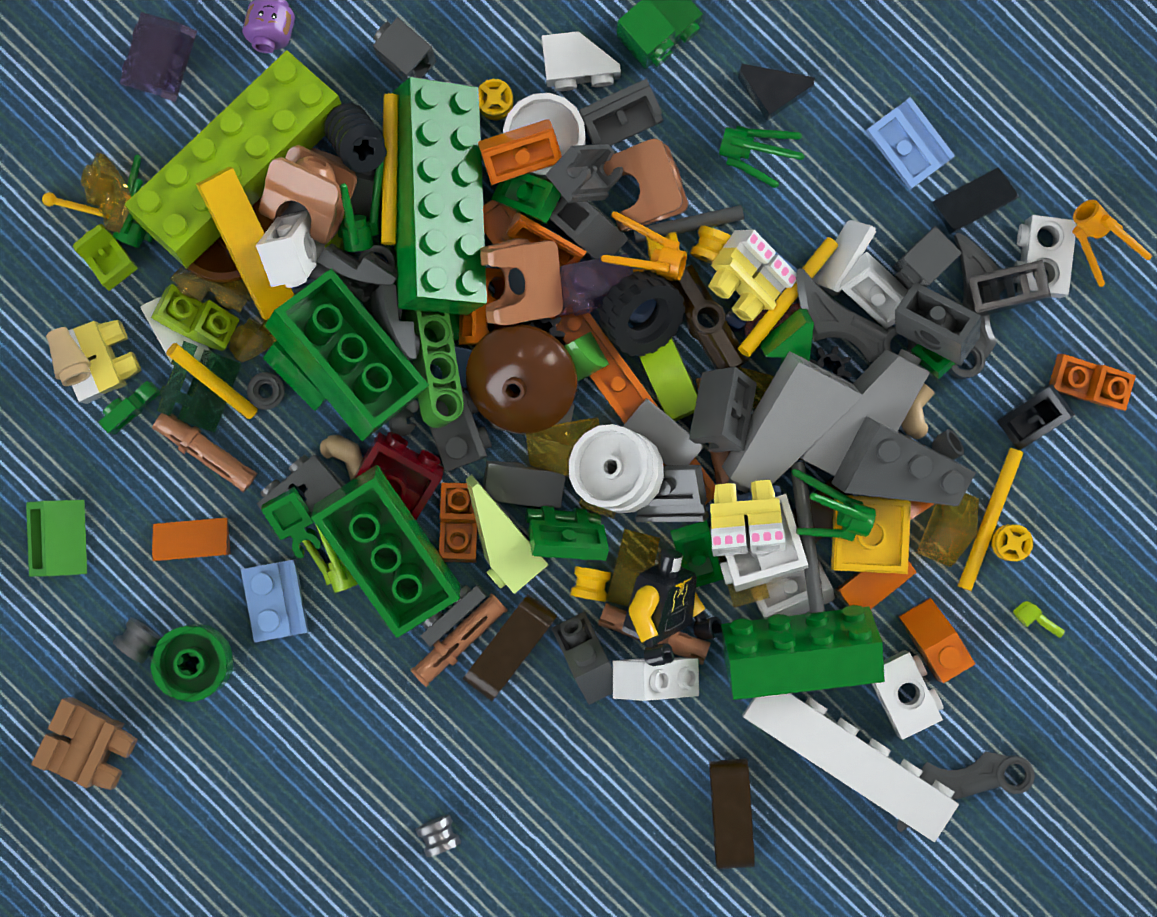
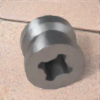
[113,618,161,663]
[415,814,461,857]

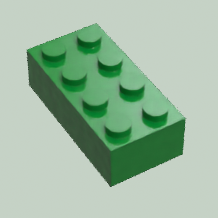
[265,268,429,442]
[311,465,460,638]
[721,605,885,700]

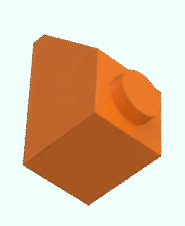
[898,598,975,683]

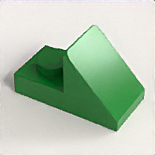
[491,173,561,224]
[760,309,814,366]
[670,520,724,587]

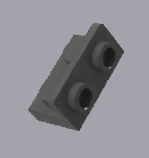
[429,386,492,472]

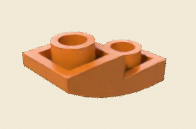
[1049,354,1136,411]
[439,482,478,563]

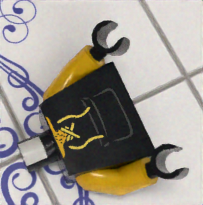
[622,549,722,666]

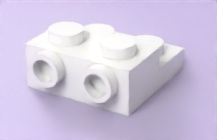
[709,494,808,592]

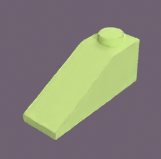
[466,474,549,594]

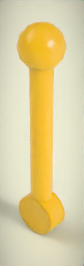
[42,192,118,223]

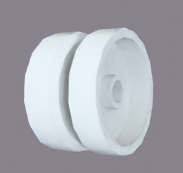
[503,93,585,182]
[569,424,664,513]

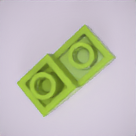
[151,284,240,351]
[640,338,698,422]

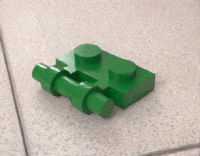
[525,506,609,561]

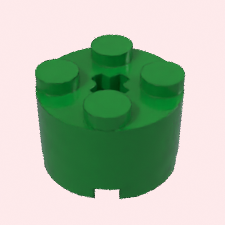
[151,624,233,702]

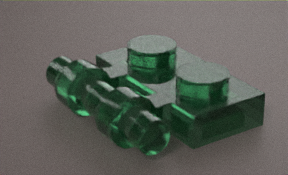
[156,341,241,433]

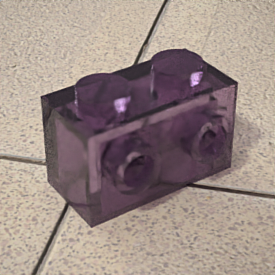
[119,12,197,102]
[556,253,633,317]

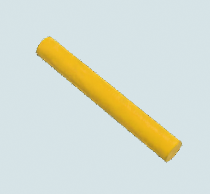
[166,343,258,419]

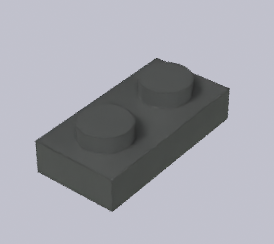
[420,585,488,647]

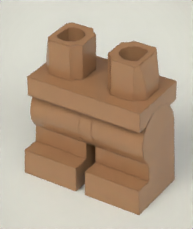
[31,697,138,790]

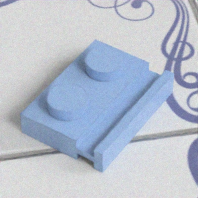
[865,97,955,190]
[241,559,309,643]

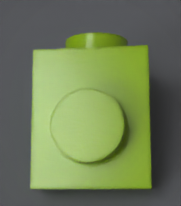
[73,224,138,291]

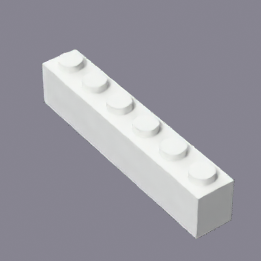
[742,693,959,842]

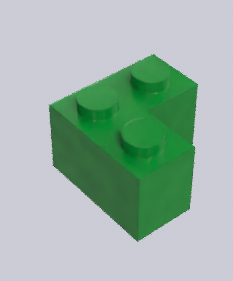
[616,0,703,70]

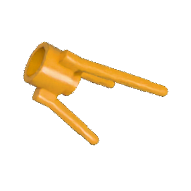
[1072,200,1152,287]
[601,211,687,281]

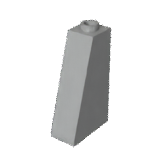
[800,349,930,476]
[722,351,862,493]

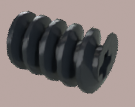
[324,103,387,173]

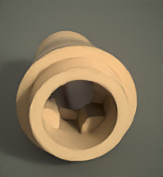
[46,327,91,386]

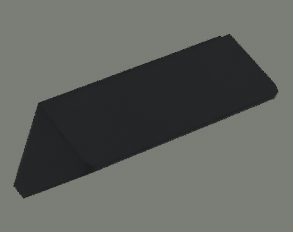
[933,167,1019,234]

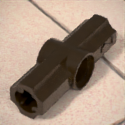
[668,265,749,370]

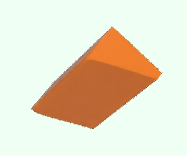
[478,119,562,185]
[506,212,586,270]
[152,518,231,561]
[835,560,917,609]

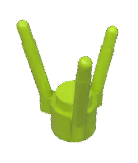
[302,524,358,593]

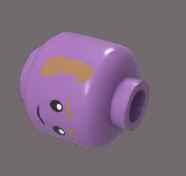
[242,0,295,53]

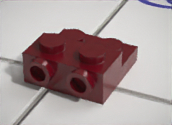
[351,432,444,520]

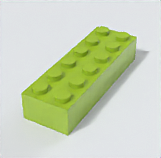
[124,50,342,269]

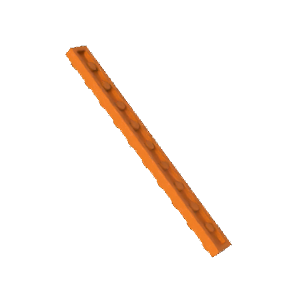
[483,200,715,505]

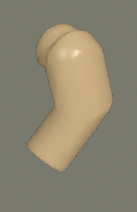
[901,383,935,439]
[320,435,363,480]

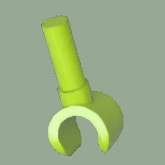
[1013,601,1065,638]

